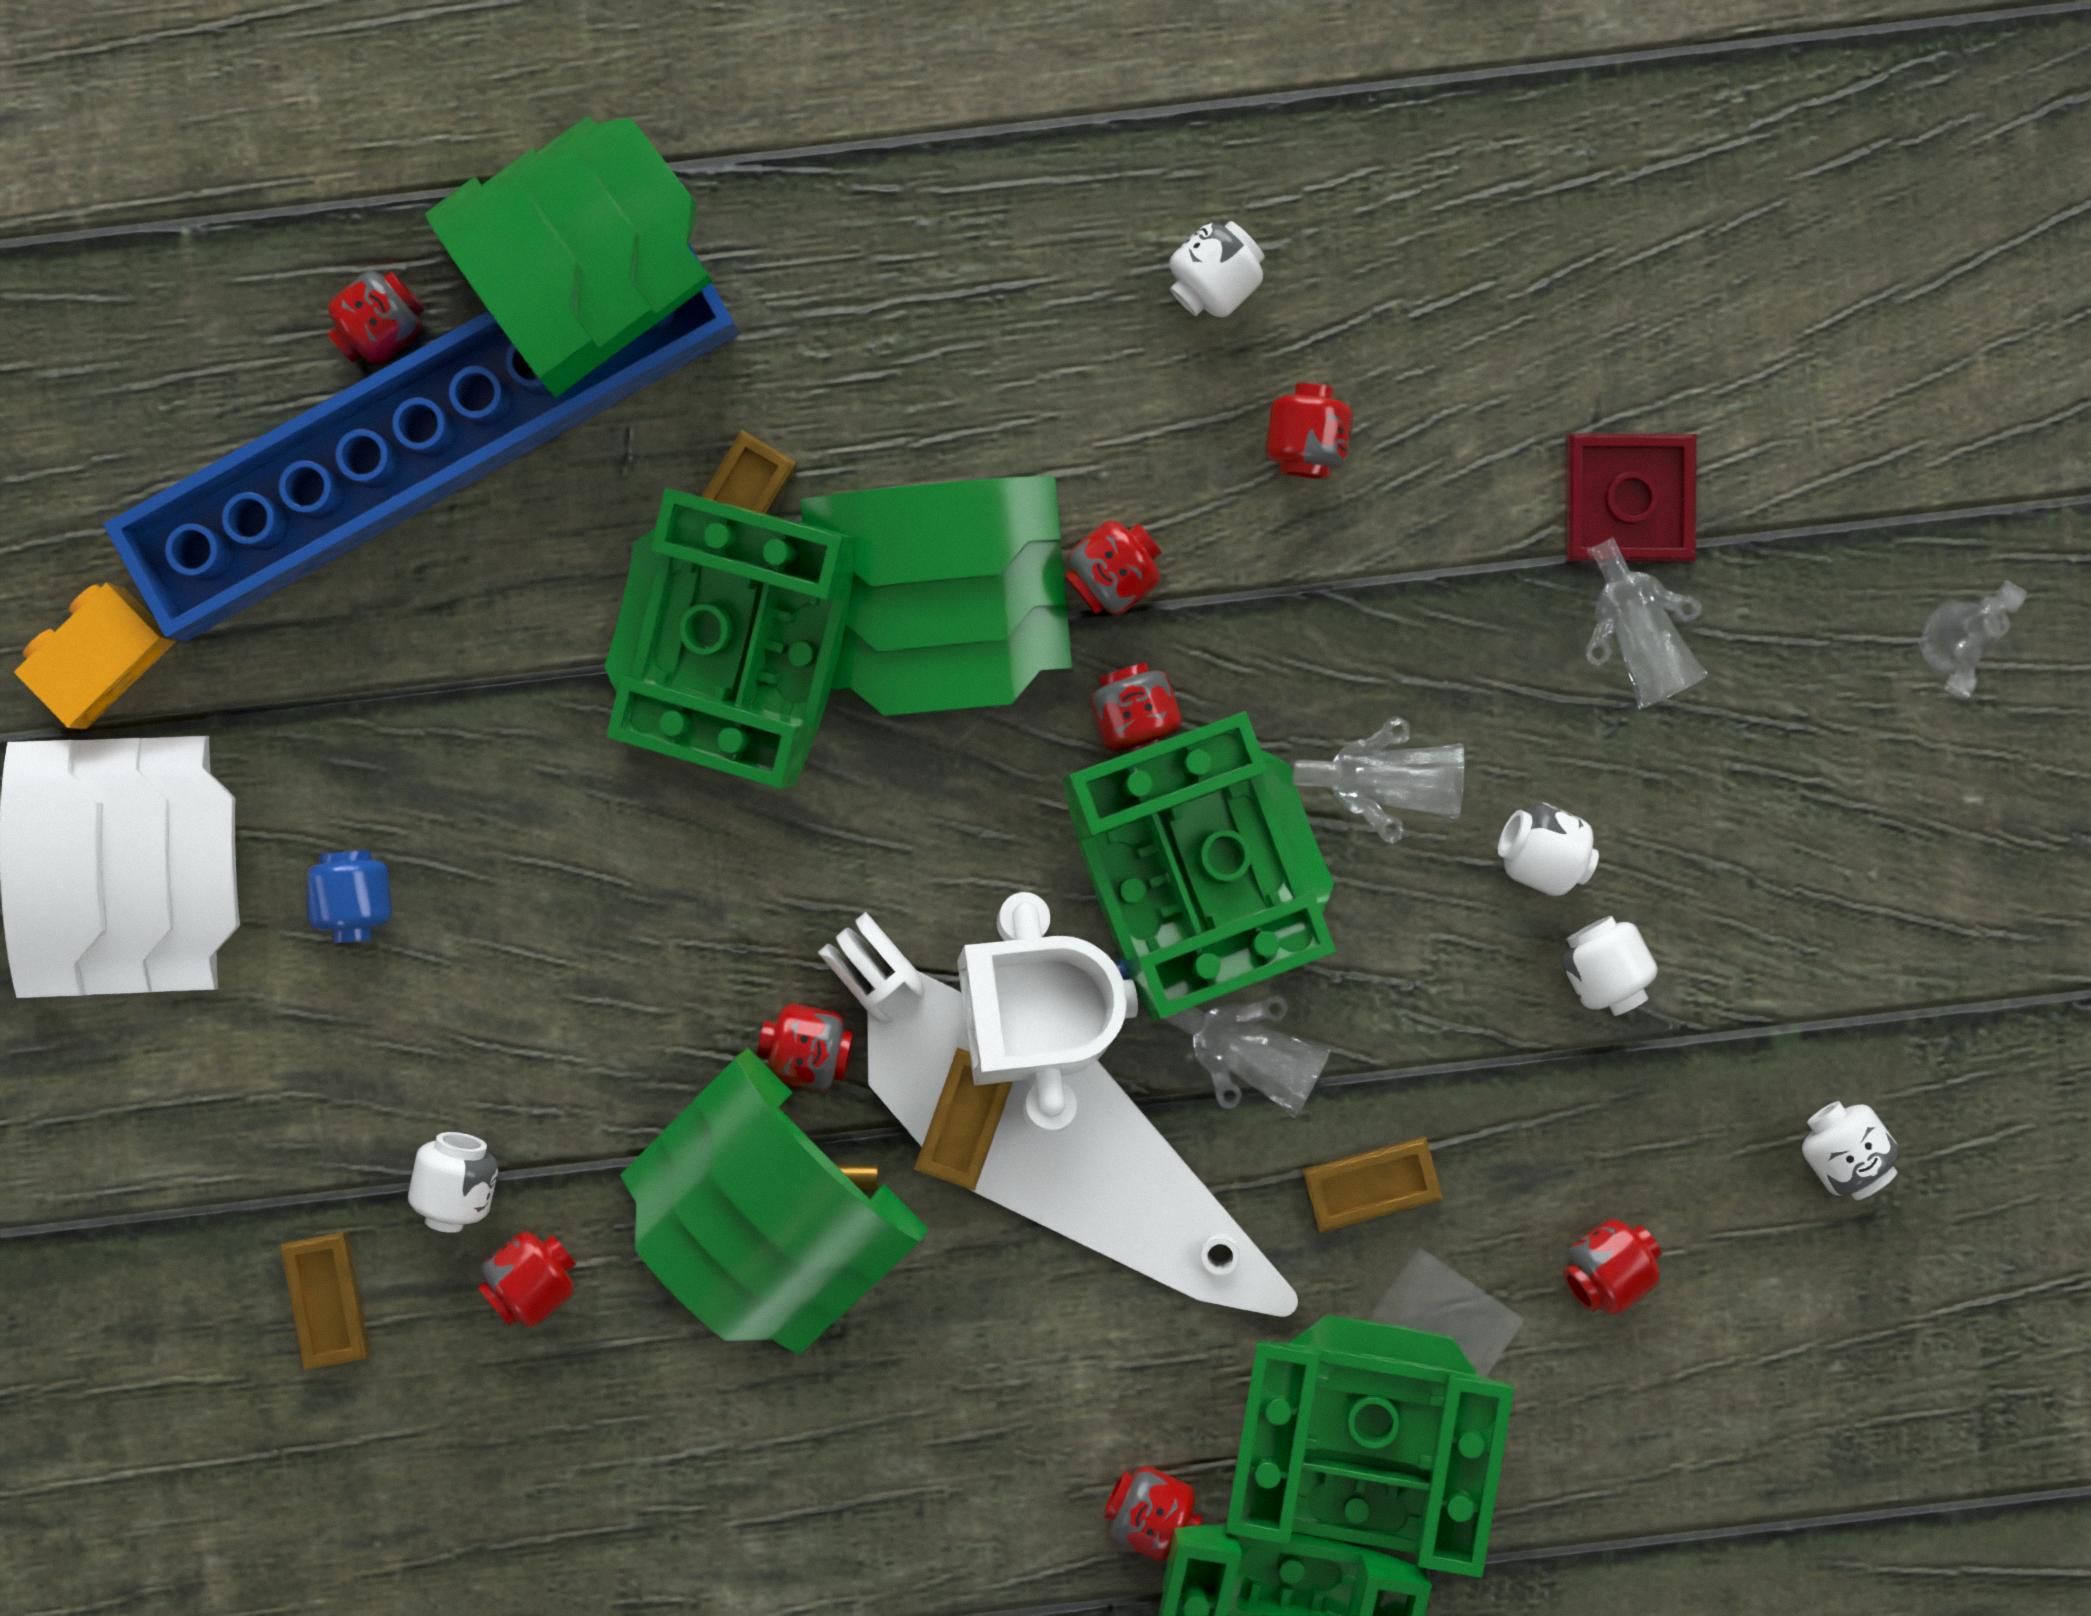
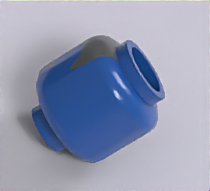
[304,850,392,943]

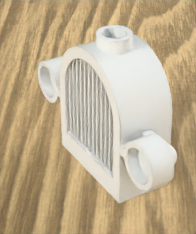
[957,892,1138,1135]

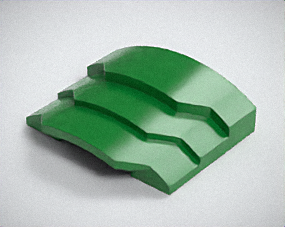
[424,115,713,398]
[800,476,1072,716]
[604,488,855,789]
[1062,711,1336,1021]
[620,1047,929,1355]
[1226,1315,1515,1578]
[1158,1525,1432,1616]

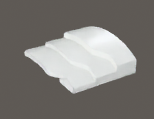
[0,736,240,998]

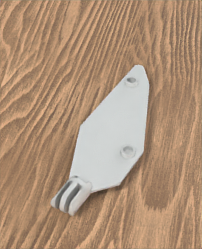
[818,912,1298,1317]

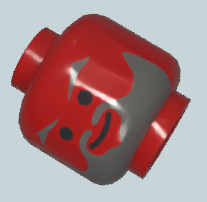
[327,271,425,366]
[1266,383,1353,479]
[1065,520,1162,615]
[1090,662,1183,753]
[757,1003,854,1093]
[1563,1219,1662,1315]
[478,1231,576,1327]
[1102,1465,1202,1561]

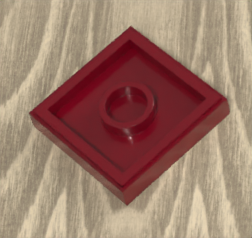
[1565,433,1697,563]

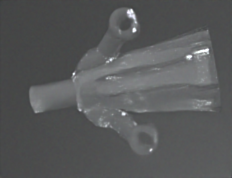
[1584,537,1709,709]
[1919,580,2027,701]
[1292,716,1465,843]
[1162,995,1330,1119]

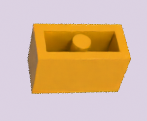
[14,582,177,729]

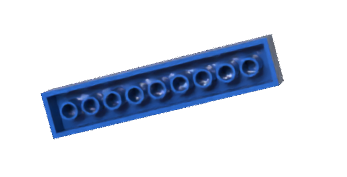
[103,242,741,642]

